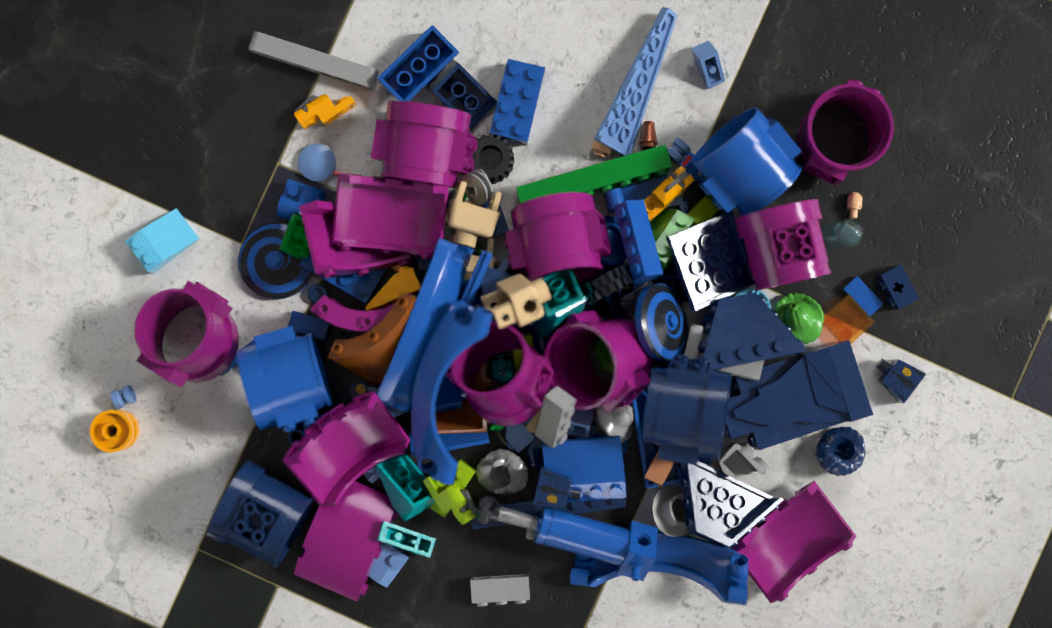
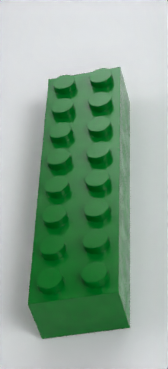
[516,144,672,204]

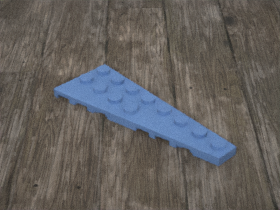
[594,7,678,157]

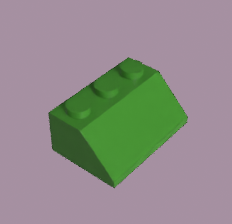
[650,210,695,273]

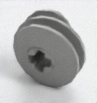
[461,169,493,206]

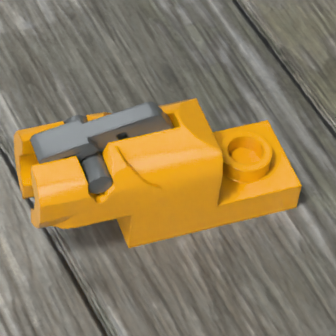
[293,94,357,129]
[644,166,694,222]

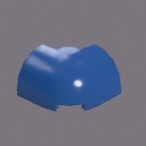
[277,179,326,220]

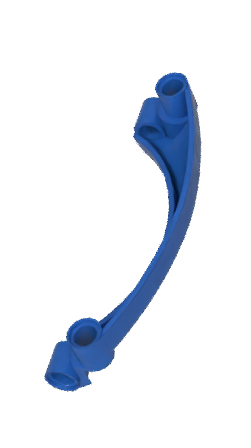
[376,238,474,412]
[411,300,493,484]
[570,531,749,606]

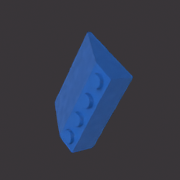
[542,435,627,502]

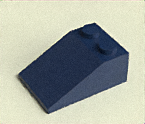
[427,59,497,129]

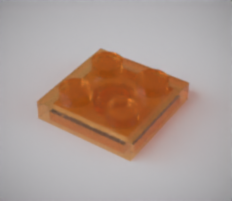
[823,294,875,344]

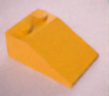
[365,265,422,311]

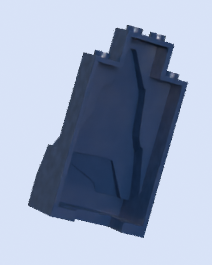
[724,340,874,450]

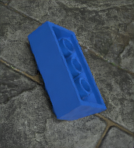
[377,25,459,102]
[614,200,663,286]
[409,427,490,457]

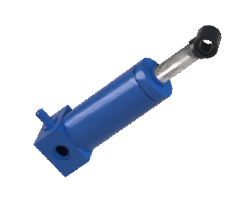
[475,496,658,582]

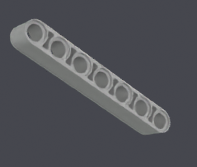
[248,31,379,90]

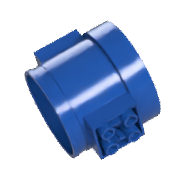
[691,107,802,216]
[237,326,333,433]

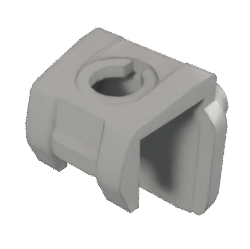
[716,442,768,478]

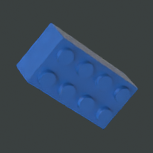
[490,59,545,145]

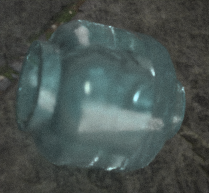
[833,219,864,247]

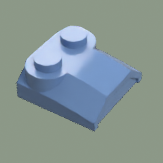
[369,542,410,588]

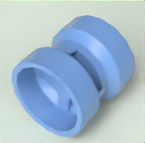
[667,138,691,165]
[110,385,137,409]

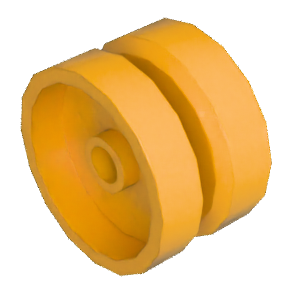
[90,409,140,453]

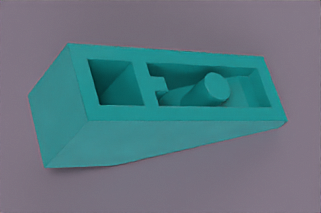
[377,521,436,558]

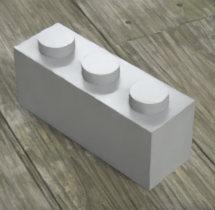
[535,386,576,449]
[470,574,530,606]

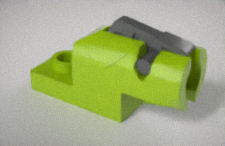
[423,476,477,525]

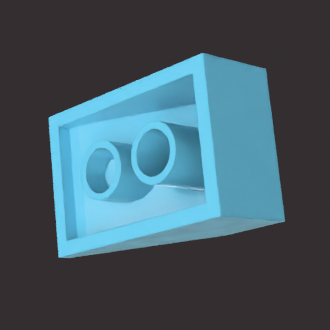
[125,209,199,273]

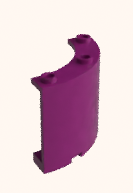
[331,173,449,260]
[299,200,417,278]
[311,293,416,332]
[283,392,410,507]
[294,481,399,602]
[728,481,857,603]

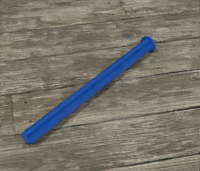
[455,251,493,315]

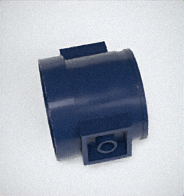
[643,355,732,465]
[207,461,314,568]

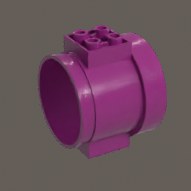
[798,79,894,185]
[371,100,478,188]
[504,192,612,283]
[735,199,831,291]
[134,280,239,387]
[544,310,652,413]
[445,321,554,426]

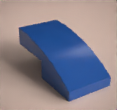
[288,311,332,341]

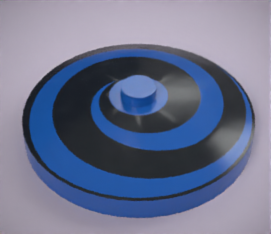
[238,223,313,300]
[635,283,688,362]

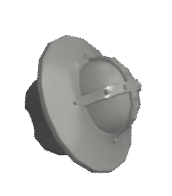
[593,406,634,442]
[651,485,688,537]

